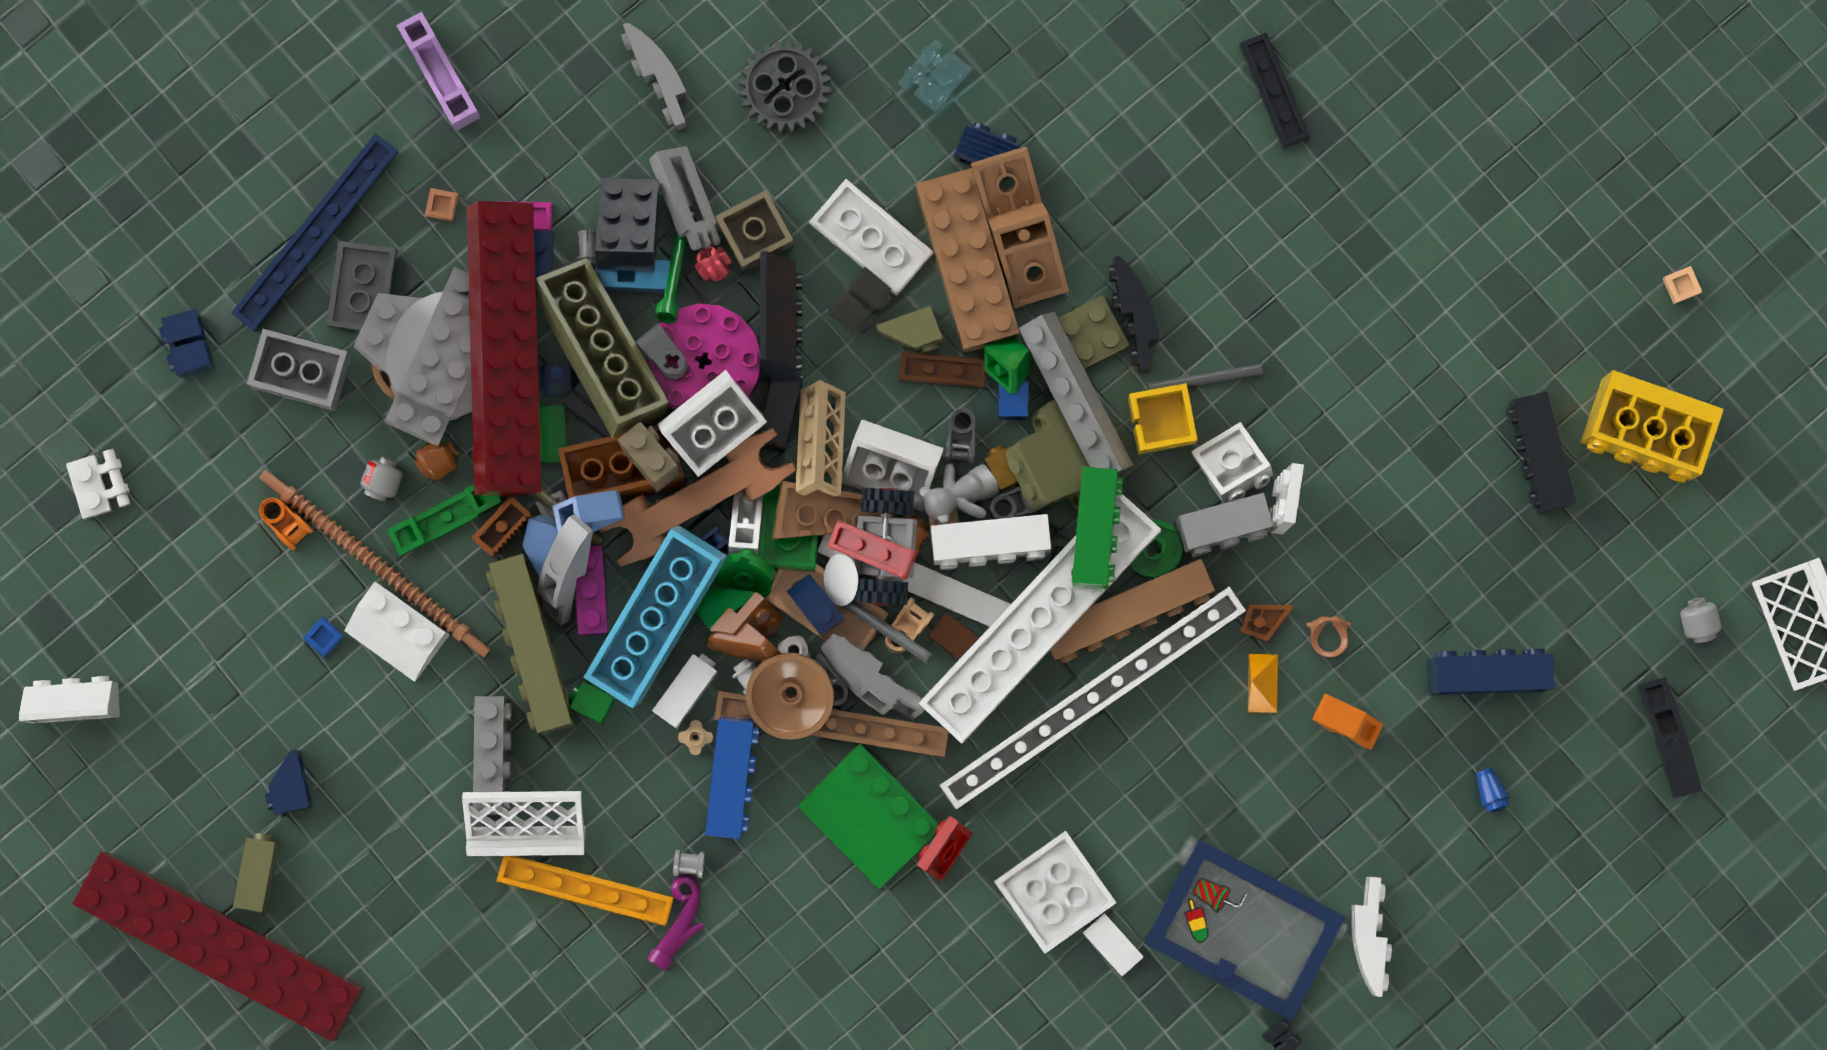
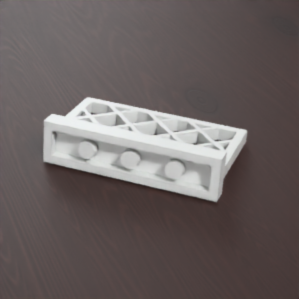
[1751,558,1827,691]
[462,791,586,856]

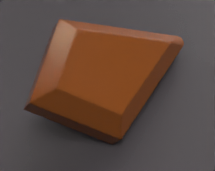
[1240,604,1293,642]

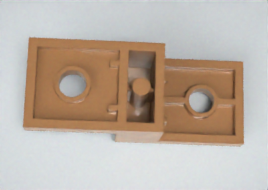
[971,146,1069,309]

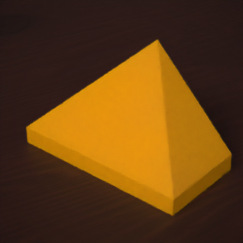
[1248,654,1278,713]

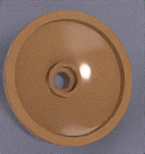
[746,653,834,740]

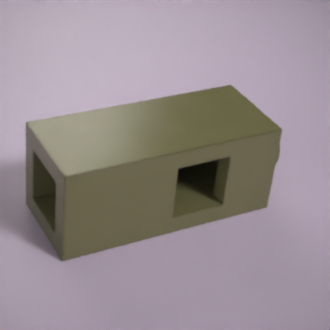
[233,833,280,912]

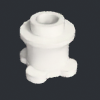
[778,635,811,658]
[732,659,757,695]

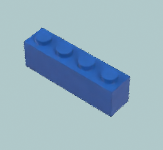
[705,716,759,839]

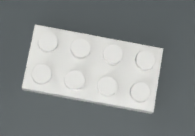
[1269,463,1304,535]

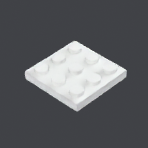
[994,831,1116,954]

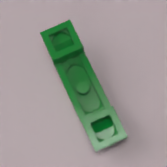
[387,484,503,556]

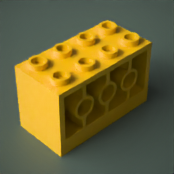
[1580,370,1724,483]

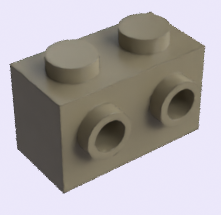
[618,422,680,493]

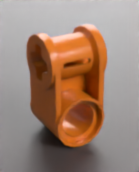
[259,497,314,551]

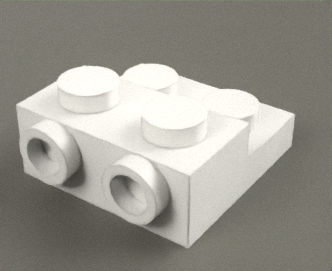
[1191,422,1273,504]

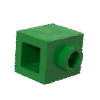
[568,682,616,724]

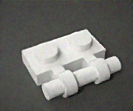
[66,449,130,520]

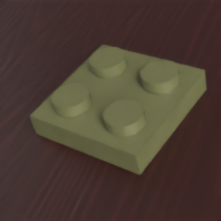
[1058,295,1130,370]

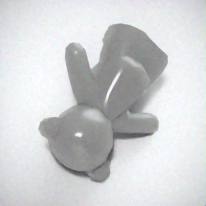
[918,464,999,525]

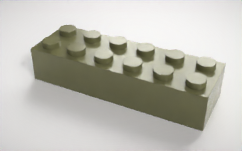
[535,257,669,438]
[486,554,576,735]

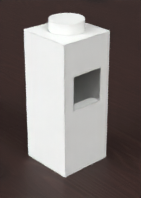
[652,654,718,729]

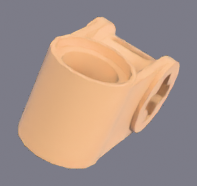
[885,597,935,654]

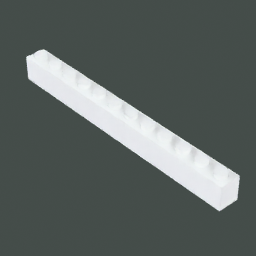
[939,587,1246,810]

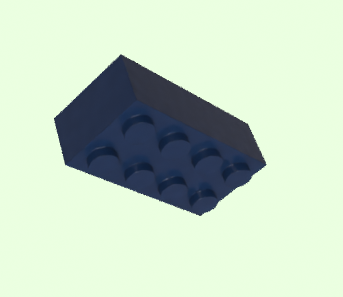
[1427,648,1555,695]

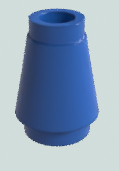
[1476,768,1509,813]

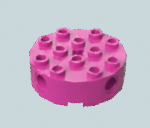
[646,303,761,412]

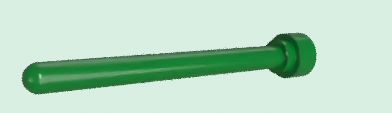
[654,207,692,324]

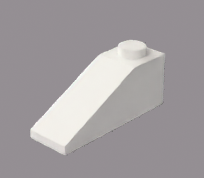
[728,489,763,557]

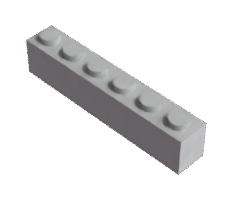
[1018,312,1134,474]

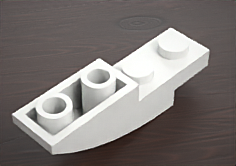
[1351,877,1392,997]

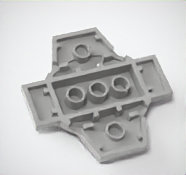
[353,267,472,446]

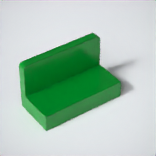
[539,403,568,464]

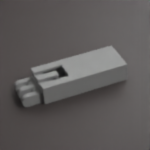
[649,146,720,250]

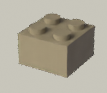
[715,190,794,273]

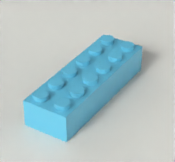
[583,525,728,708]

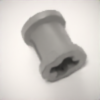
[673,850,705,878]

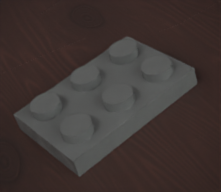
[326,241,397,331]

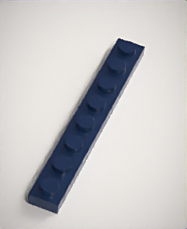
[231,133,399,332]

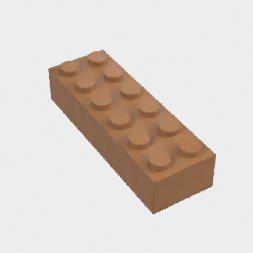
[916,168,1020,354]

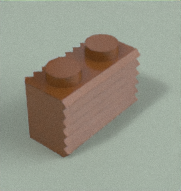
[471,496,533,559]

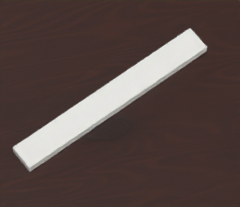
[817,534,1011,627]

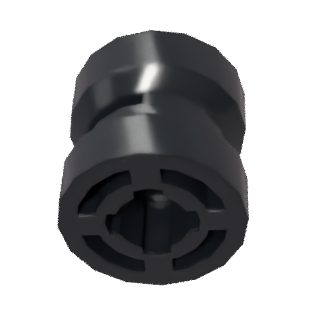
[1261,1018,1302,1050]

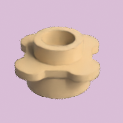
[678,720,713,755]

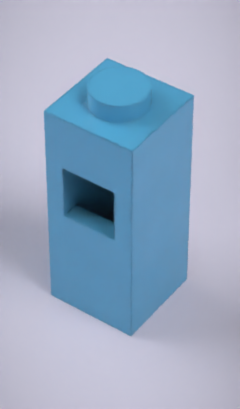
[595,260,670,294]

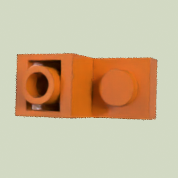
[1312,694,1384,750]

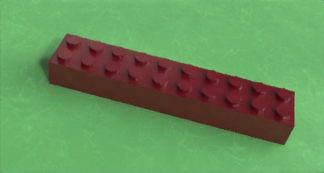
[467,201,542,496]
[72,852,365,1042]

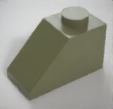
[876,306,942,353]

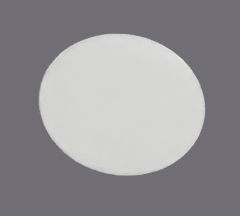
[824,554,858,606]

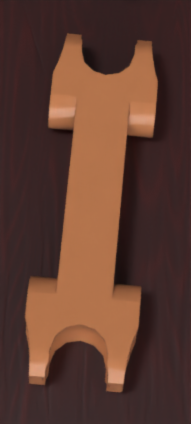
[599,427,797,568]

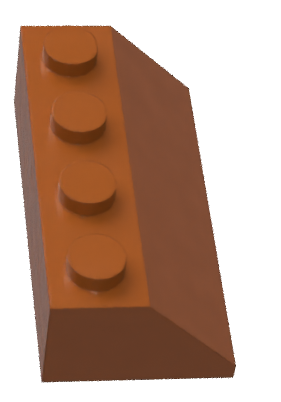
[558,425,687,501]

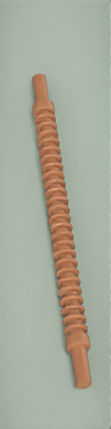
[259,469,492,658]

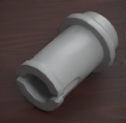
[577,230,596,267]

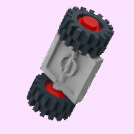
[854,488,917,606]

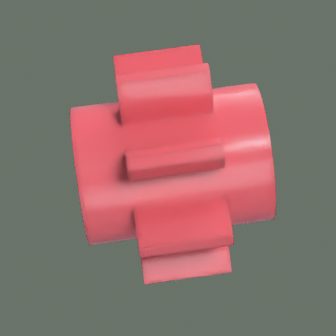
[694,246,732,282]

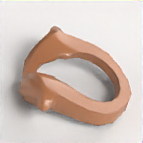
[1306,616,1351,658]

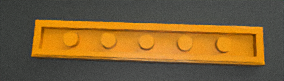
[497,856,674,926]

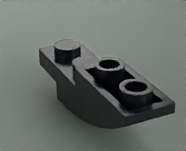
[1108,256,1159,373]
[1637,677,1702,799]

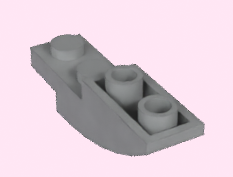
[621,23,687,132]
[537,514,593,625]
[821,633,924,721]

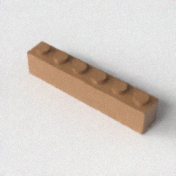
[1049,559,1215,664]

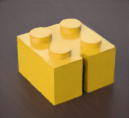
[1127,383,1197,455]

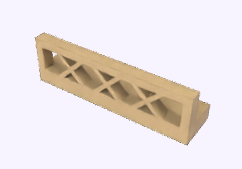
[796,380,846,497]

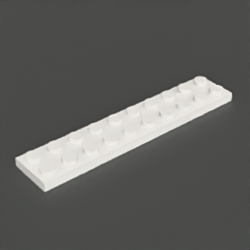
[919,494,1161,744]

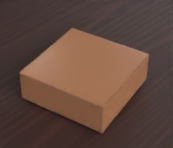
[425,188,460,223]

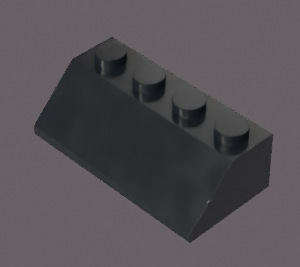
[760,251,802,381]

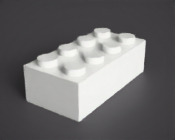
[930,514,1051,570]

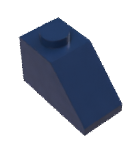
[786,574,845,637]
[265,749,313,815]

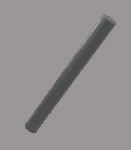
[1148,363,1263,390]
[843,600,933,664]

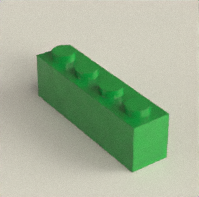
[1072,466,1123,590]

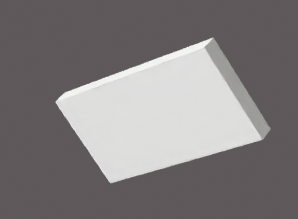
[809,179,934,297]

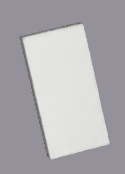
[1082,913,1144,976]

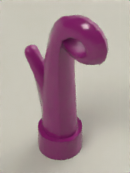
[646,875,704,971]

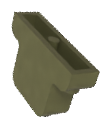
[1006,400,1090,512]

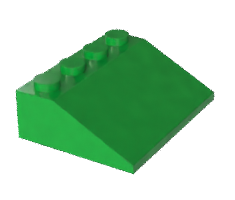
[798,744,939,889]

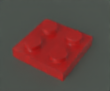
[917,816,973,882]

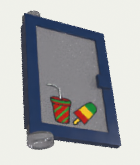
[1144,835,1348,1021]

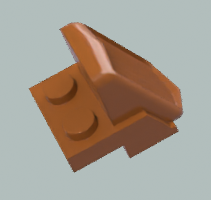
[707,592,784,662]

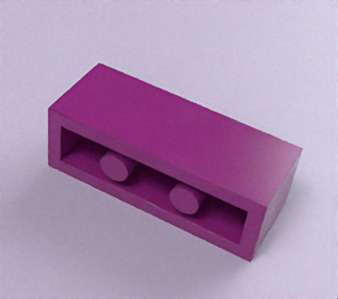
[575,545,610,637]

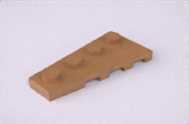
[772,481,893,539]

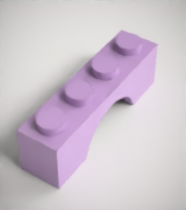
[396,12,481,131]

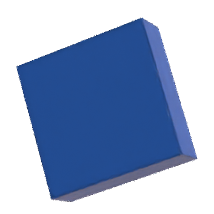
[303,617,345,658]

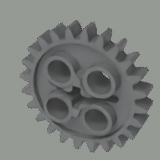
[738,40,831,134]

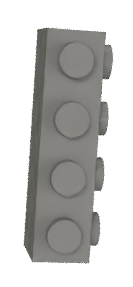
[473,696,512,815]

